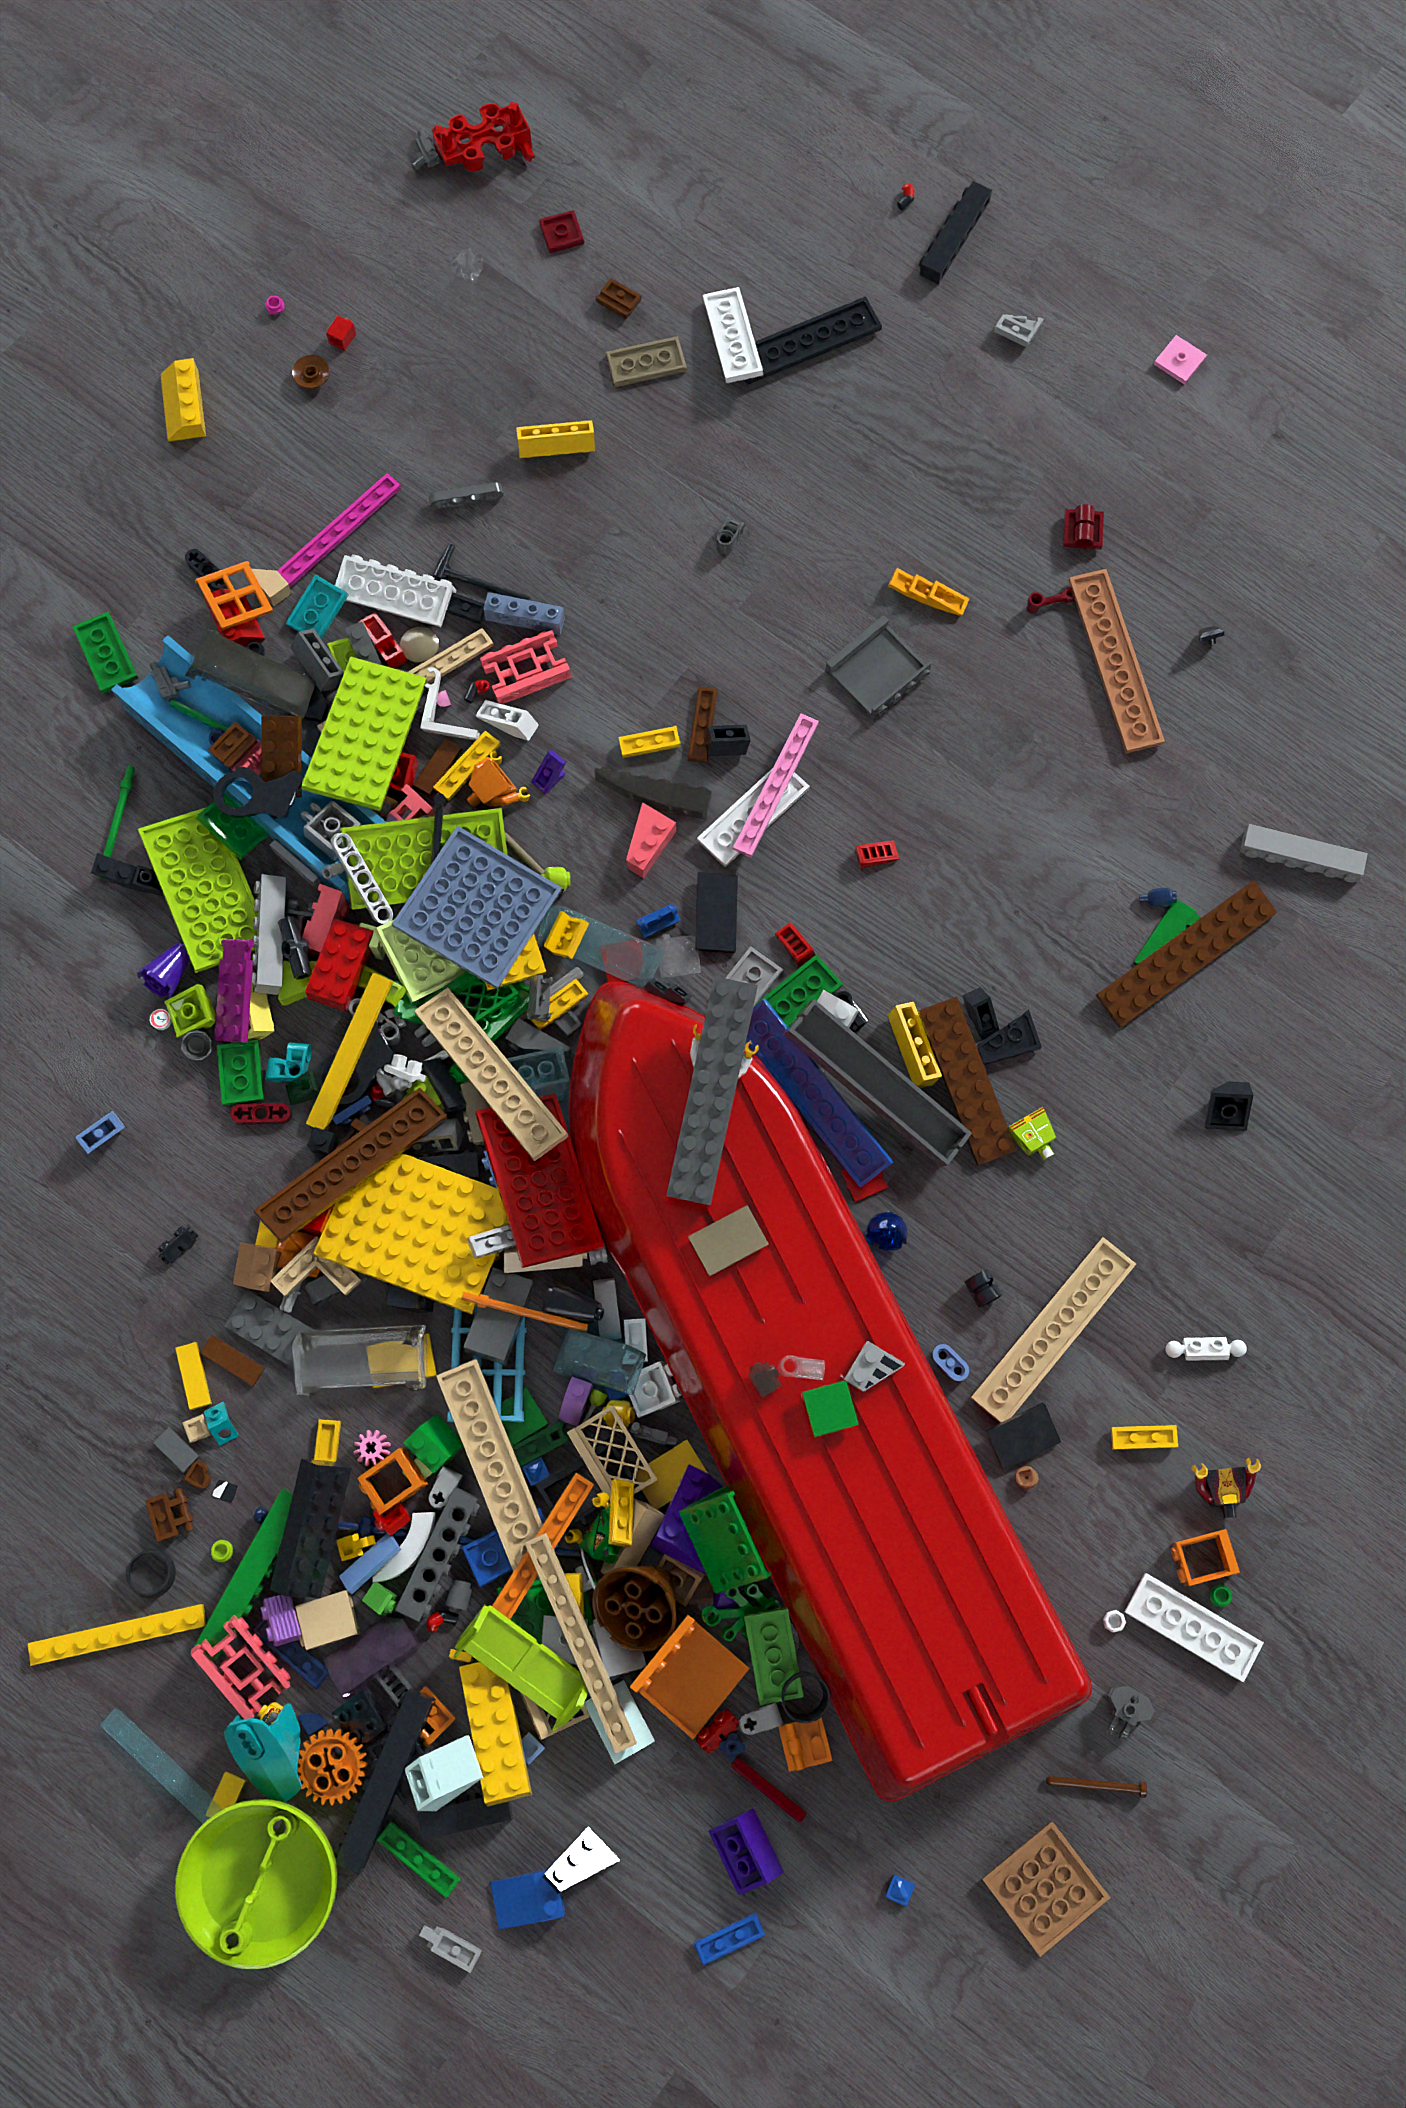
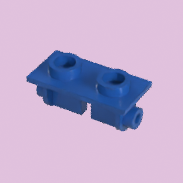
[636,903,681,938]

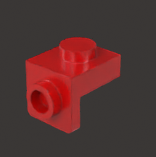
[373,1503,411,1536]

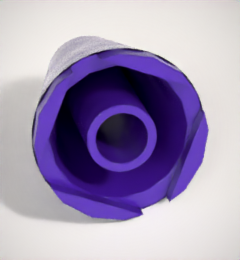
[137,943,190,999]

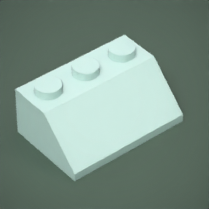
[584,1680,655,1764]

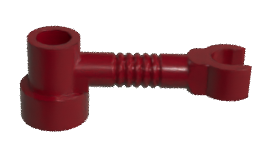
[1026,588,1075,614]

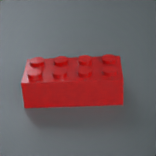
[305,918,374,1012]

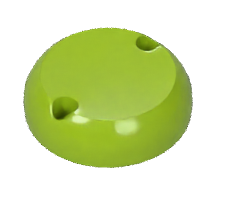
[175,1799,337,1969]

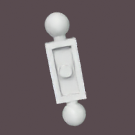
[1165,1337,1247,1360]

